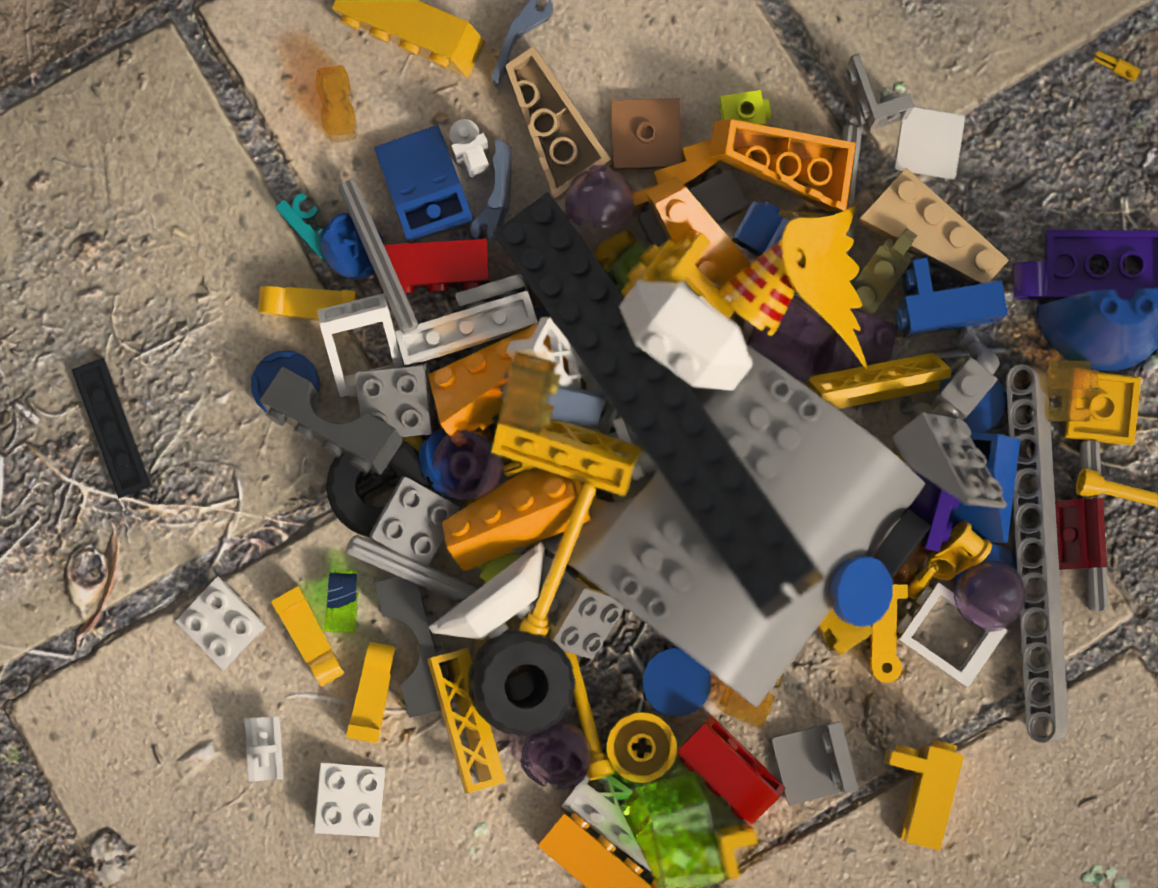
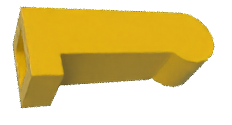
[257,286,358,321]
[869,584,908,683]
[271,586,345,687]
[346,641,396,743]

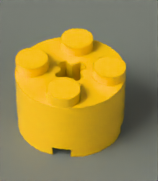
[606,712,677,783]

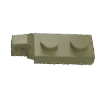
[852,228,918,317]

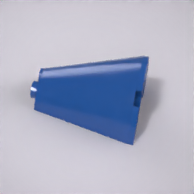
[1036,288,1158,372]

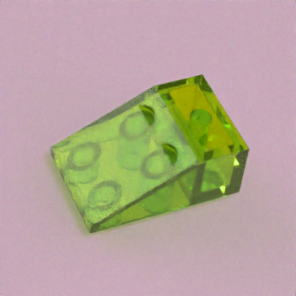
[620,772,725,888]

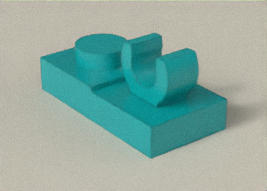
[275,193,326,263]

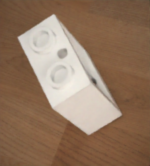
[318,293,404,397]
[897,583,1007,688]

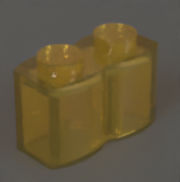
[316,65,358,143]
[498,352,562,435]

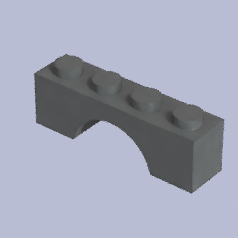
[259,366,403,475]
[374,576,455,718]

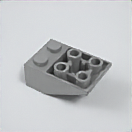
[892,412,1007,508]

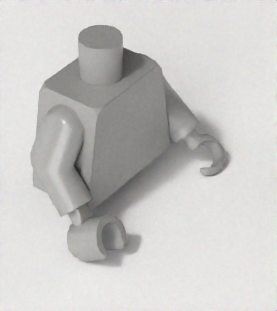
[899,327,1000,420]

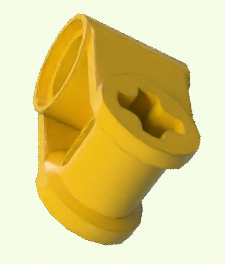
[926,521,992,580]

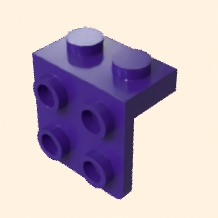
[891,463,960,552]

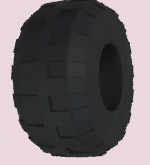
[326,441,431,537]
[468,629,575,736]

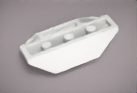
[619,280,753,390]
[429,542,545,640]

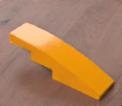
[625,139,723,213]

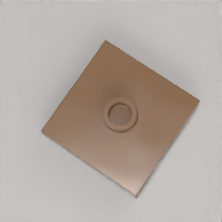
[611,98,682,170]

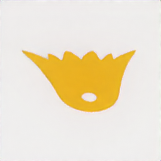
[782,205,868,370]

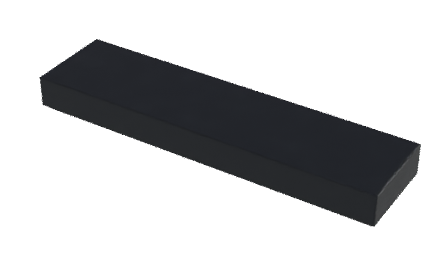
[71,358,152,499]

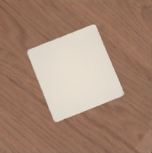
[895,107,965,179]

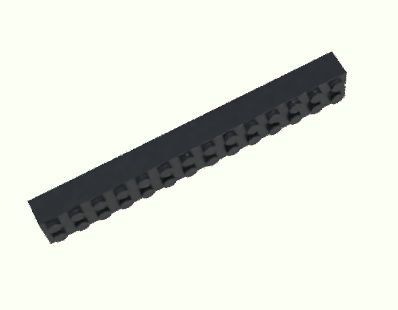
[492,192,826,620]

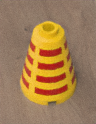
[718,239,806,336]

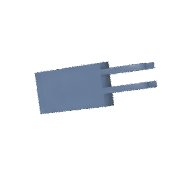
[491,0,553,90]
[471,138,512,242]
[500,372,607,428]

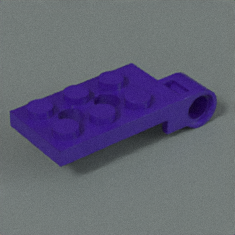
[1013,230,1158,300]

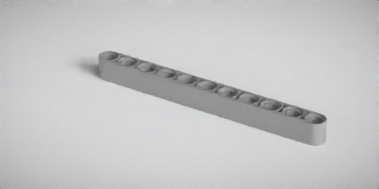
[1006,364,1069,743]

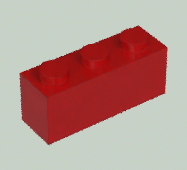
[384,239,490,295]
[677,715,786,825]

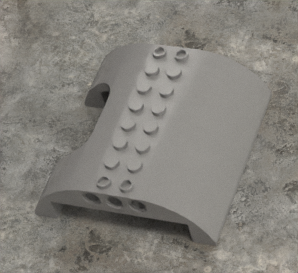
[538,344,926,708]

